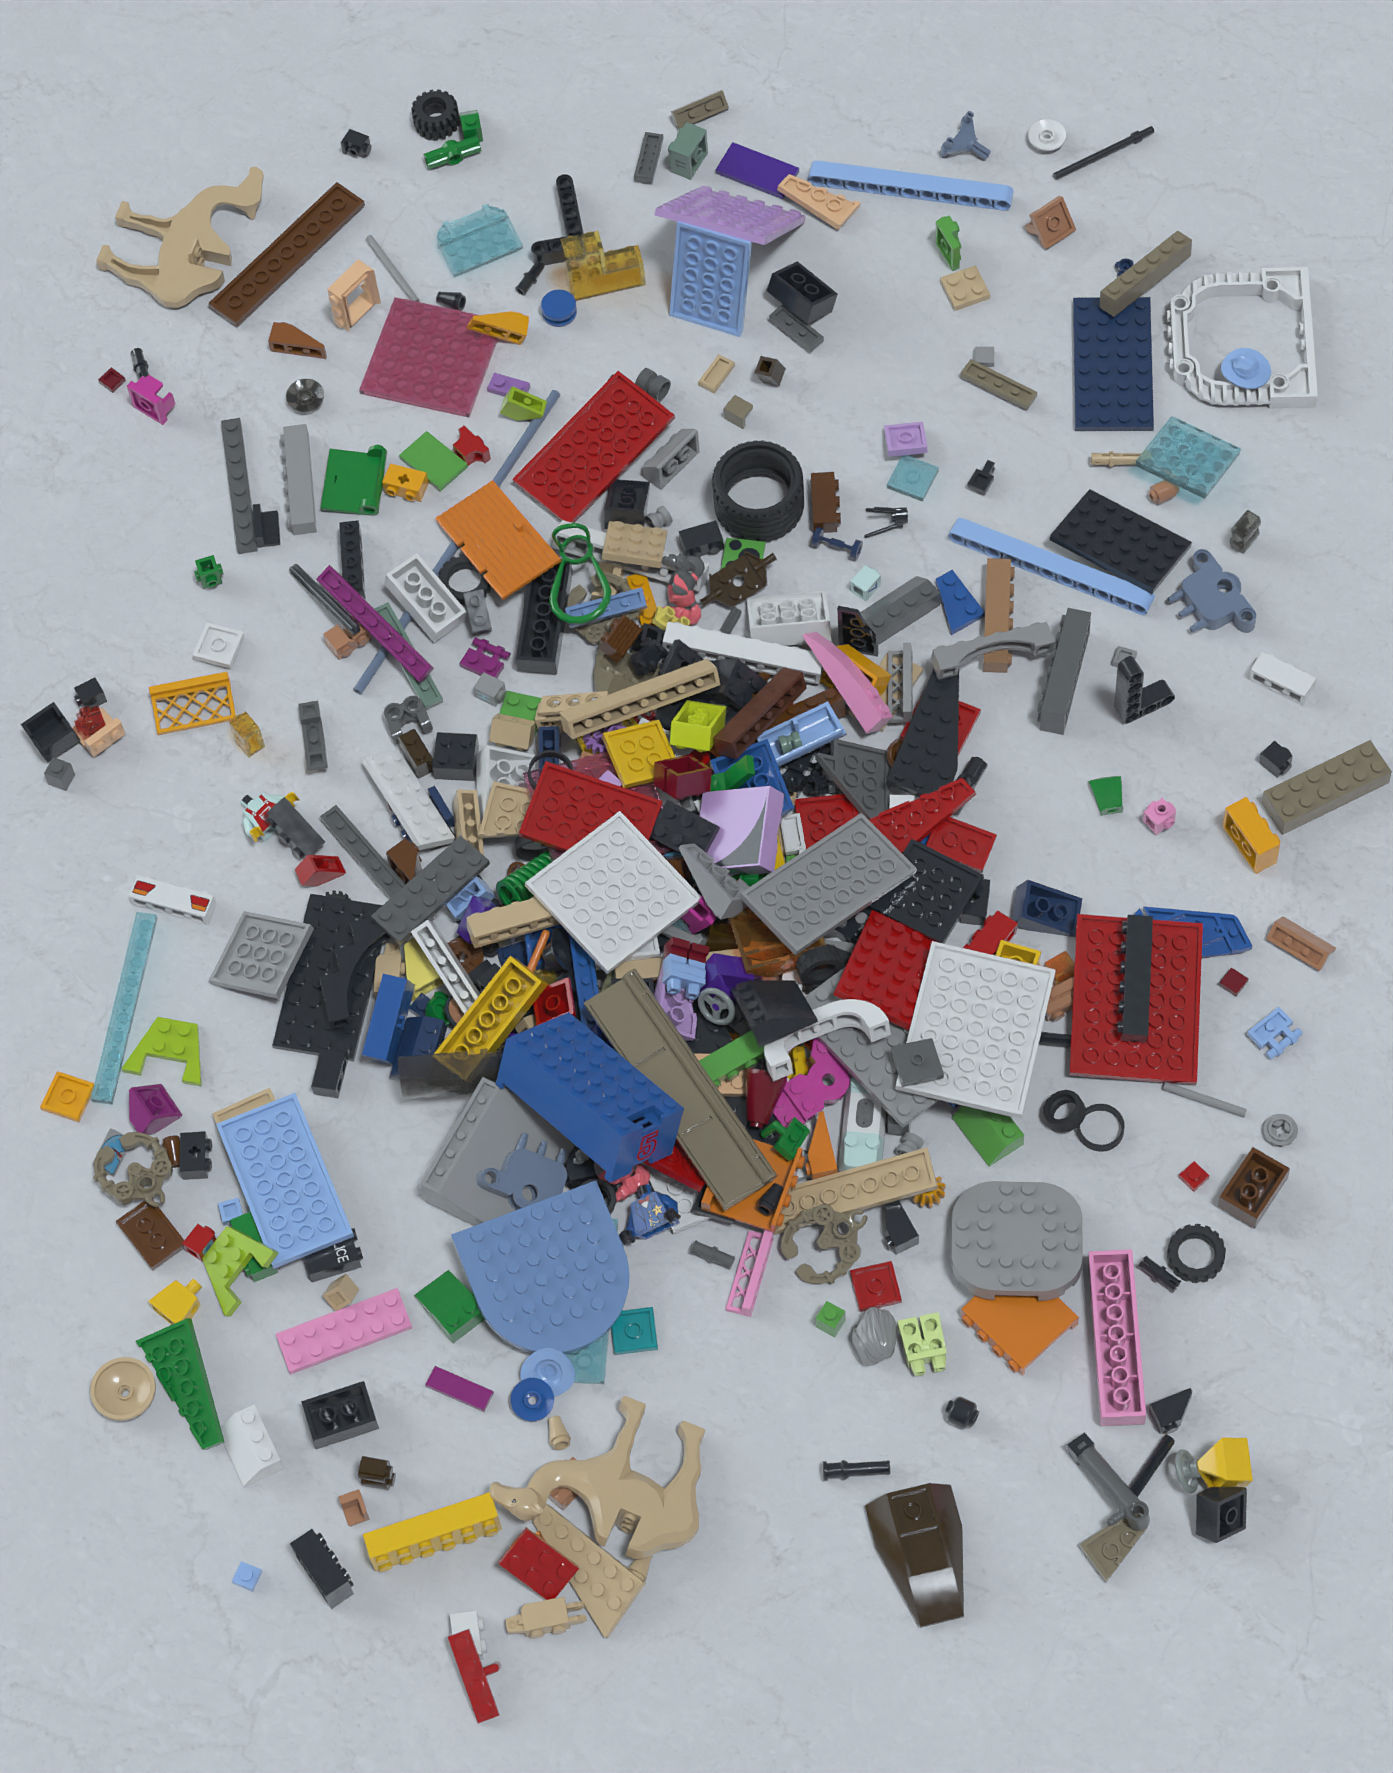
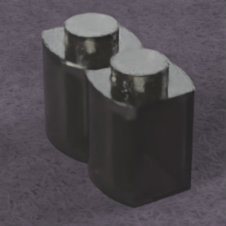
[1230,510,1261,554]

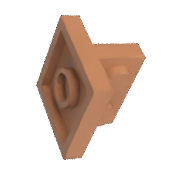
[1025,196,1076,249]

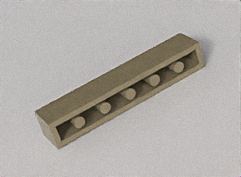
[1100,231,1192,317]

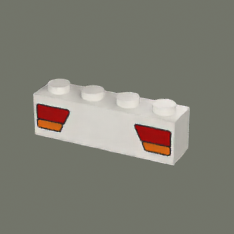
[129,875,217,925]

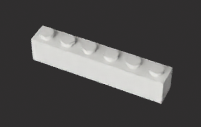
[411,920,480,1014]

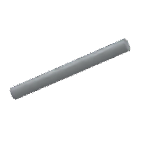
[1163,1082,1247,1117]

